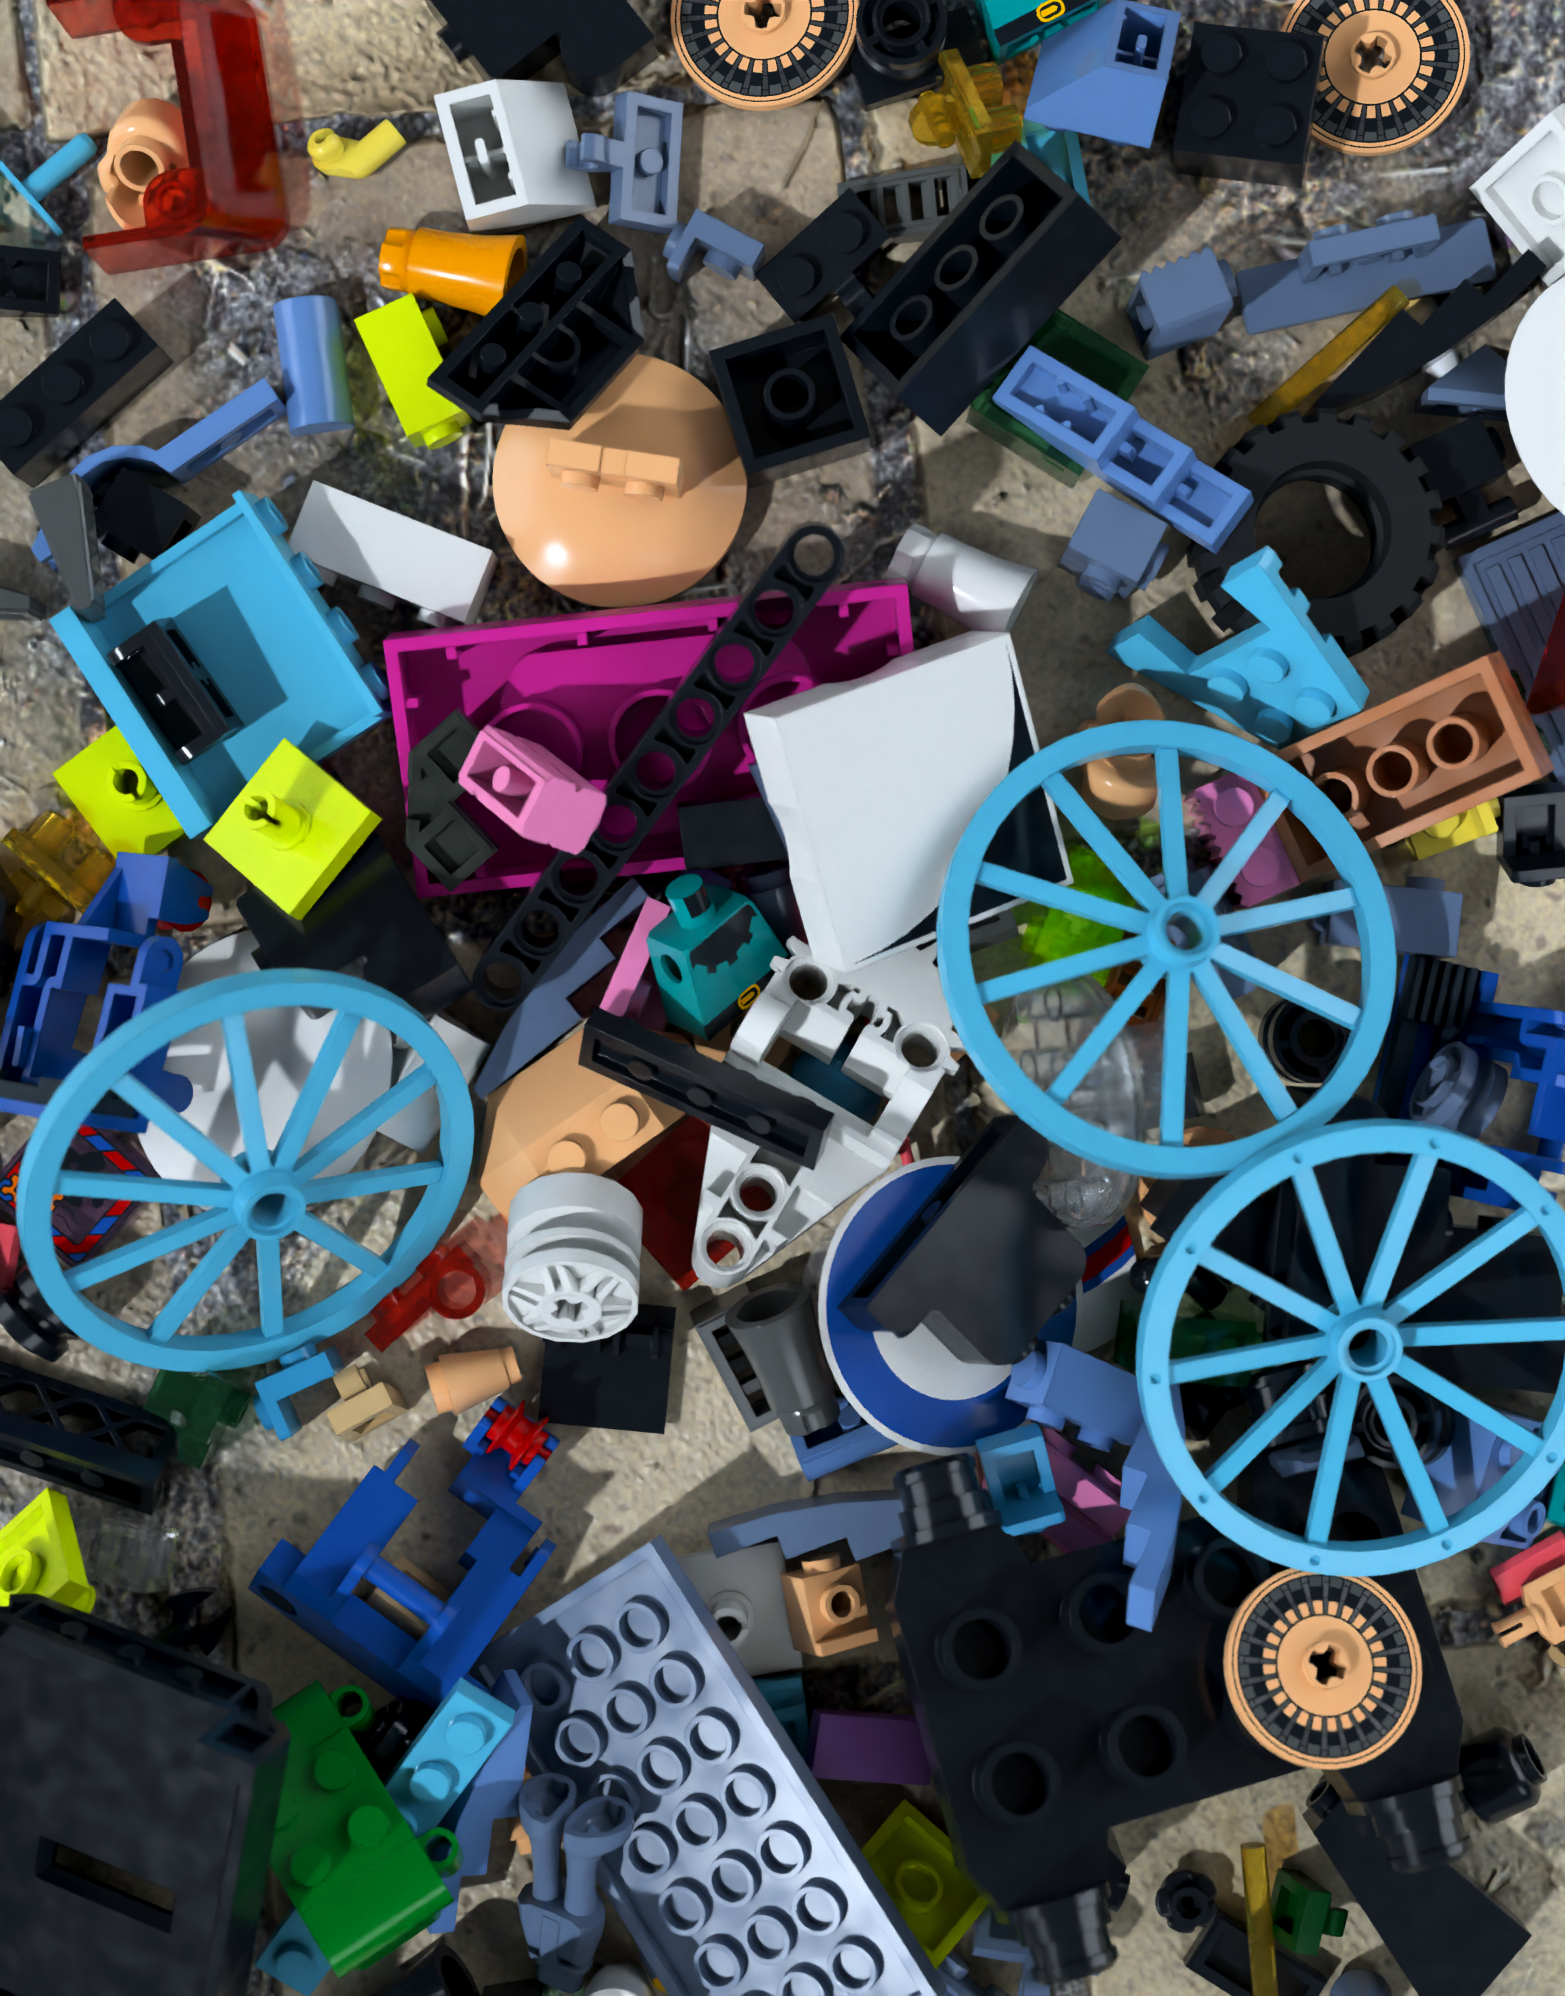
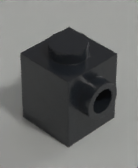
[93,466,201,564]

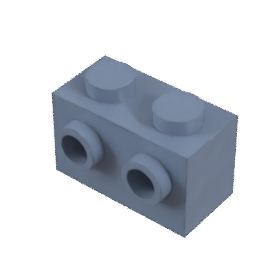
[1057,488,1170,602]

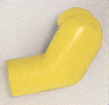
[307,119,407,180]

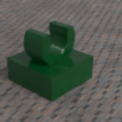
[1264,1868,1349,1956]

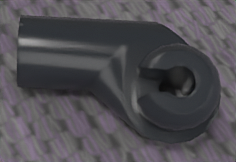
[1129,1253,1227,1311]

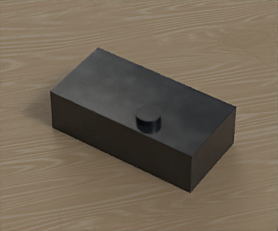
[840,140,1122,436]

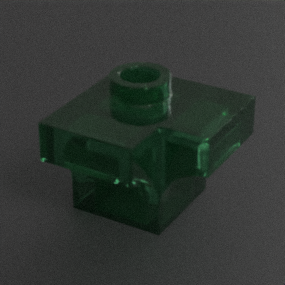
[143,1368,252,1469]

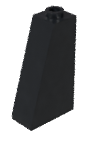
[1302,1777,1532,1996]

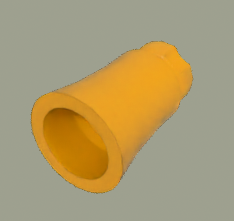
[378,227,527,316]

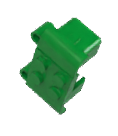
[269,1679,464,1978]

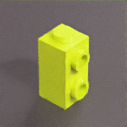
[354,293,472,450]

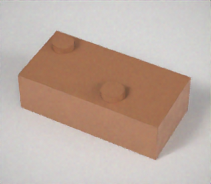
[1257,650,1555,883]

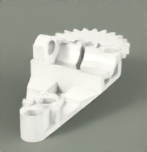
[692,936,966,1288]

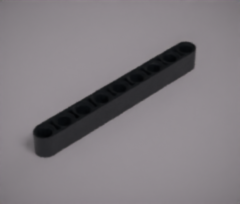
[472,521,845,1011]

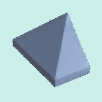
[1414,344,1508,422]

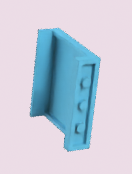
[49,490,393,840]

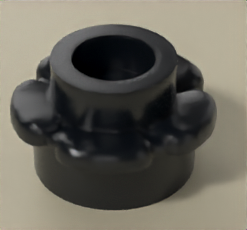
[1155,1869,1218,1933]

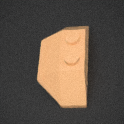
[477,1028,693,1224]

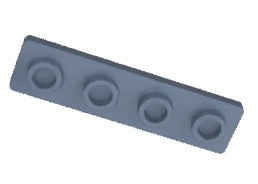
[1235,210,1497,336]

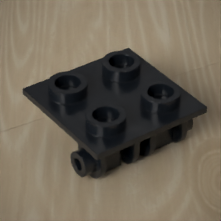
[538,1303,676,1434]

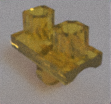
[908,48,1023,179]
[1,809,116,922]

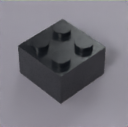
[1173,22,1324,188]
[709,313,871,489]

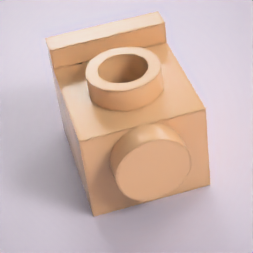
[780,1552,879,1657]

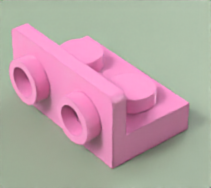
[599,896,673,1031]

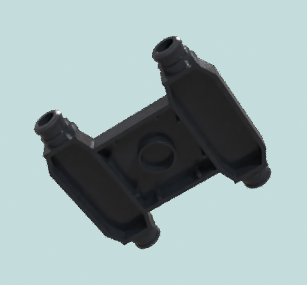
[885,1358,1473,1986]

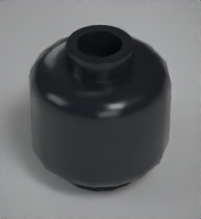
[1458,1726,1547,1824]

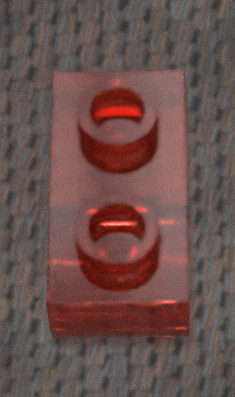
[364,1240,492,1353]

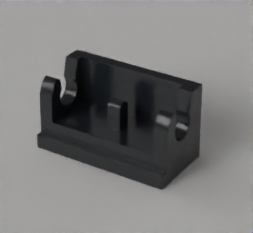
[106,617,245,765]

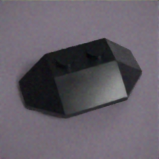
[427,215,645,430]

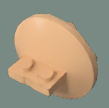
[492,354,748,609]

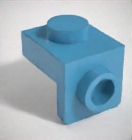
[253,1342,345,1441]
[975,1422,1066,1537]

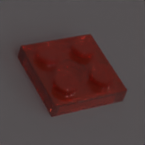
[617,1116,772,1292]

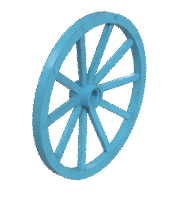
[936,720,1397,1179]
[16,968,475,1372]
[1136,1118,1565,1577]

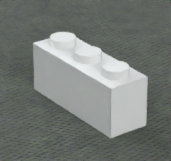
[288,480,499,628]

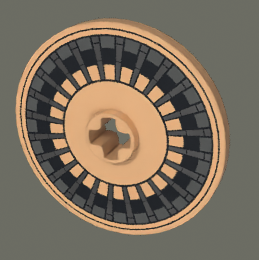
[670,0,860,111]
[1281,0,1470,156]
[1223,1568,1422,1770]

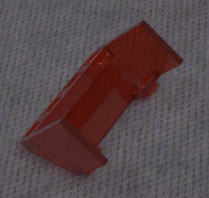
[46,0,290,275]

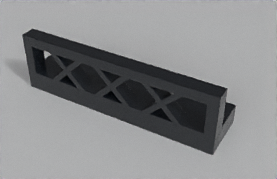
[0,1361,183,1516]

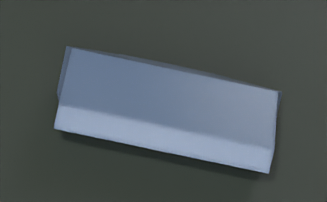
[1268,1431,1365,1478]

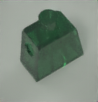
[1113,1299,1275,1387]

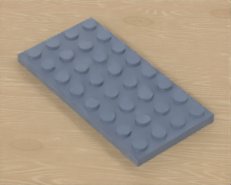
[468,1534,948,1996]

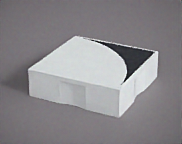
[743,630,1074,973]

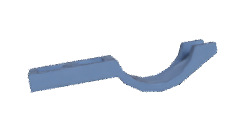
[31,378,287,572]

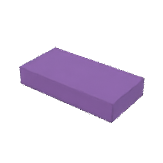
[805,1708,931,1785]

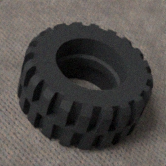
[1186,408,1445,658]

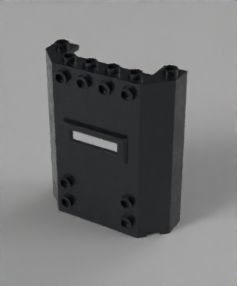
[0,1593,291,1996]

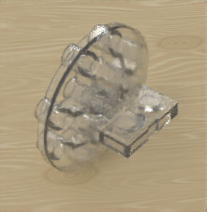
[1000,974,1185,1229]

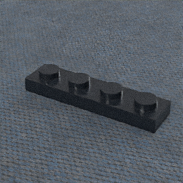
[578,1007,834,1171]

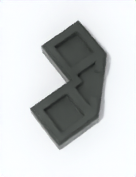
[406,706,500,893]

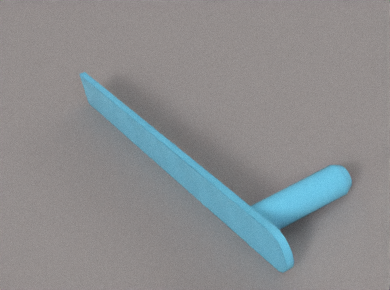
[0,133,98,237]

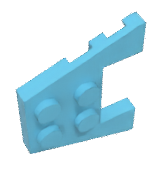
[1106,546,1370,750]

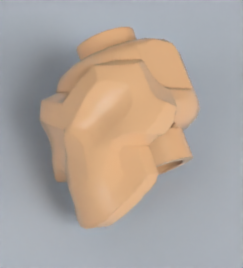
[97,98,198,236]
[1076,683,1165,821]

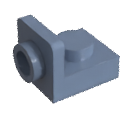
[662,208,766,284]

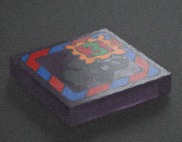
[0,1126,161,1268]

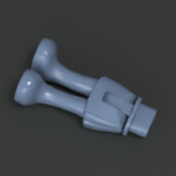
[517,1773,634,1993]

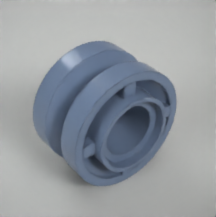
[1409,1041,1508,1139]

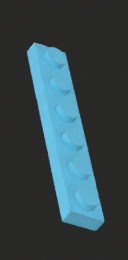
[254,1677,516,1996]

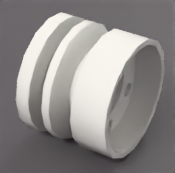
[502,1172,643,1343]

